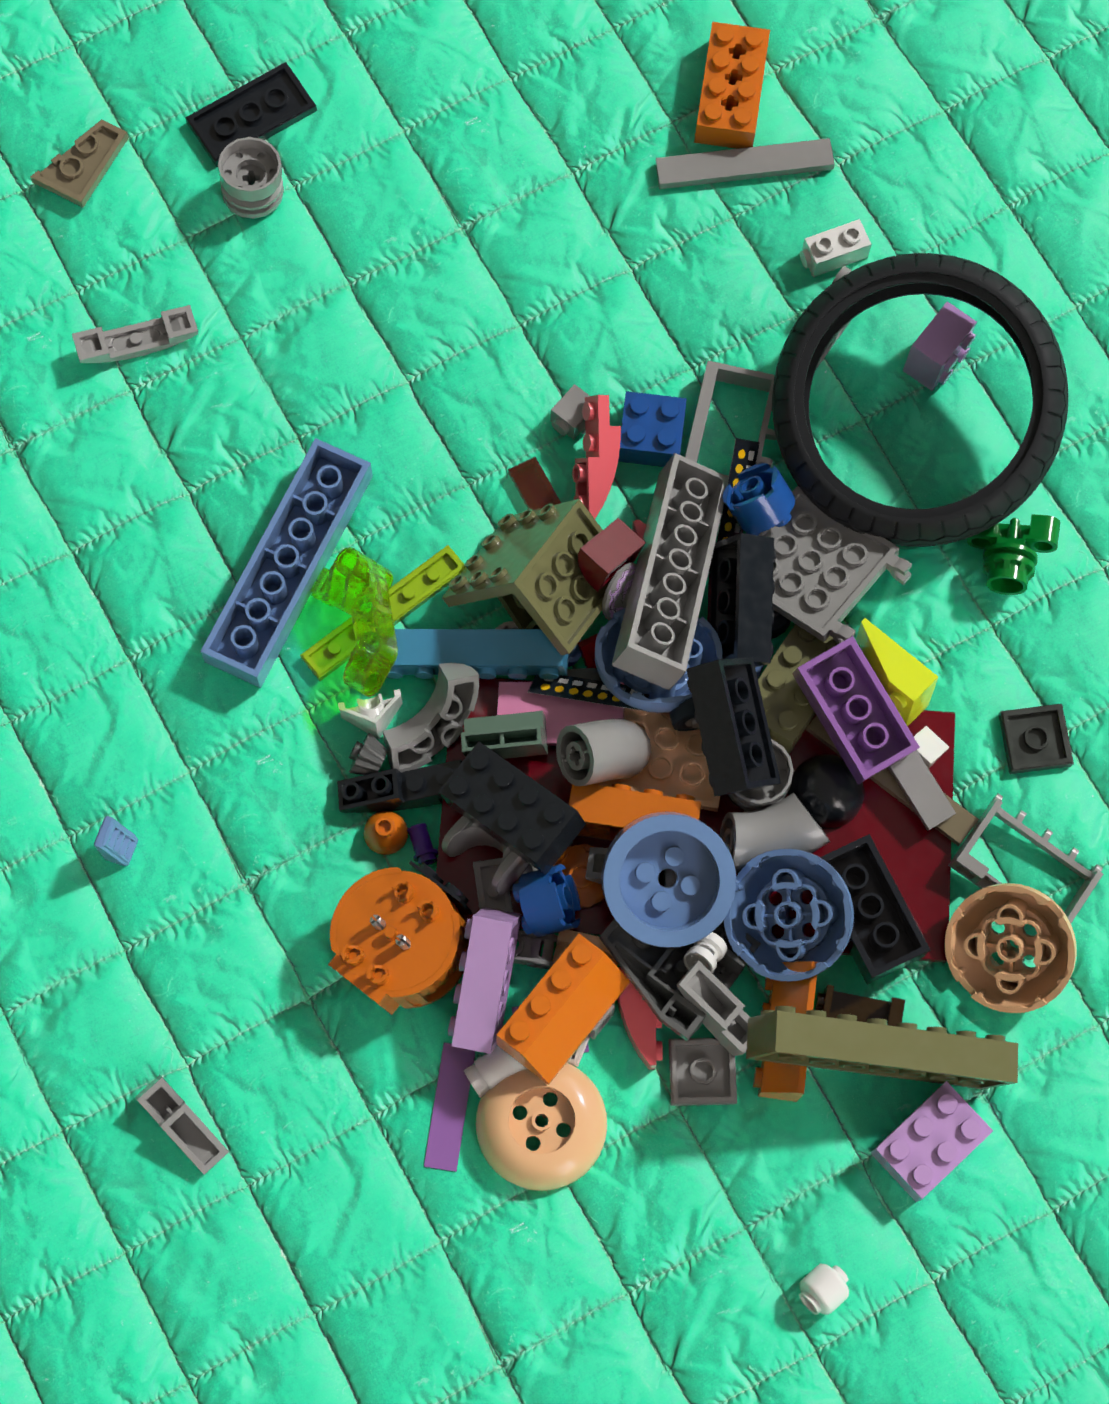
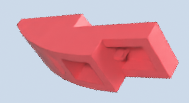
[572,395,621,519]
[617,967,663,1070]

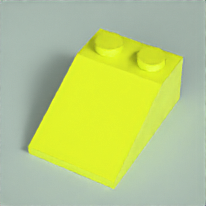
[856,618,938,726]

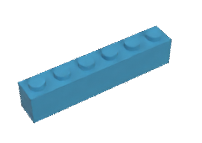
[375,629,568,680]

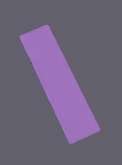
[424,1043,475,1172]

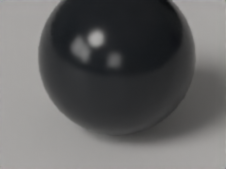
[788,754,864,829]

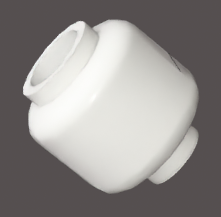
[799,1264,849,1315]

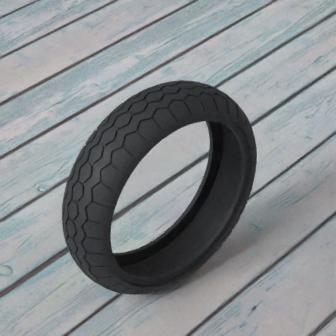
[772,253,1069,547]

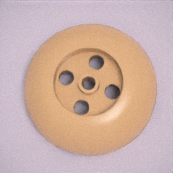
[945,883,1077,1013]
[476,1063,607,1191]

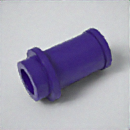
[407,823,438,866]

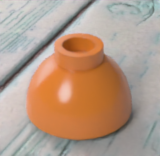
[364,811,408,855]

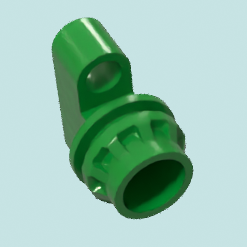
[967,514,1061,595]

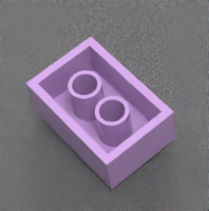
[871,1081,993,1202]

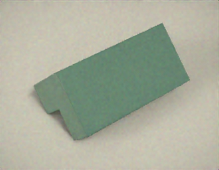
[461,711,548,759]

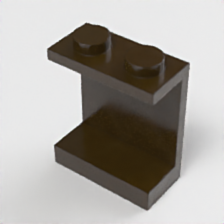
[815,985,905,1026]

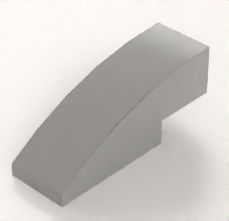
[677,960,751,1056]
[135,1075,229,1175]

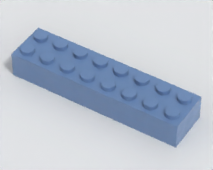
[200,438,373,688]

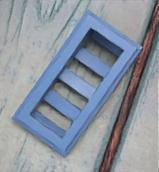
[94,816,138,866]

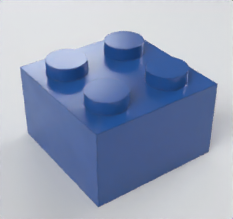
[618,391,687,467]

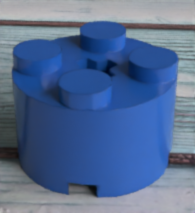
[722,463,795,535]
[513,864,581,937]

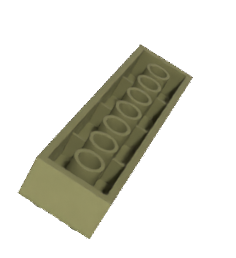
[746,1006,1018,1089]

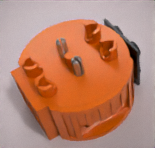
[328,861,473,1015]

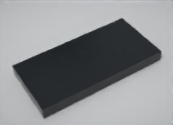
[185,62,317,167]

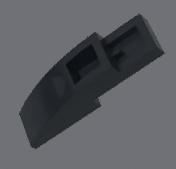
[337,760,462,813]

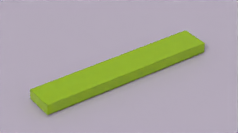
[300,545,466,681]

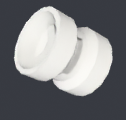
[683,932,727,973]

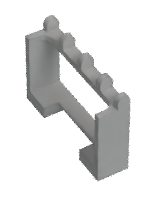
[685,360,777,477]
[948,793,1103,923]

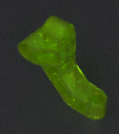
[310,547,398,697]

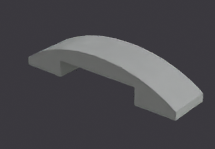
[72,305,198,363]

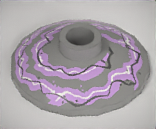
[602,562,637,620]

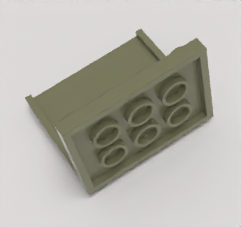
[442,499,609,655]

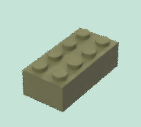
[758,624,838,754]

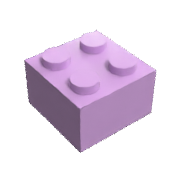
[903,301,977,391]

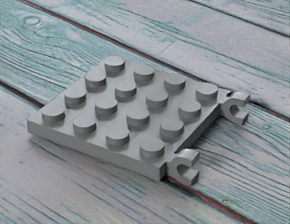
[758,486,912,644]

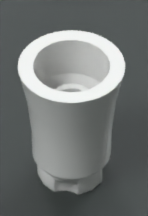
[464,1046,527,1098]

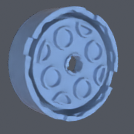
[601,812,736,948]

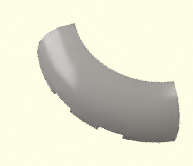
[383,663,479,772]

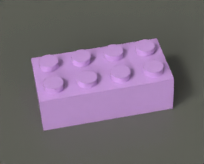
[448,907,522,1054]

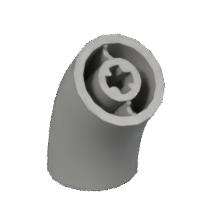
[556,718,651,786]
[719,793,831,873]

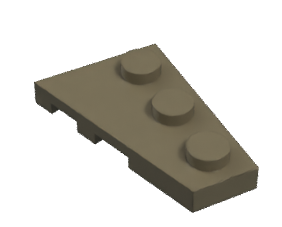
[30,119,129,208]

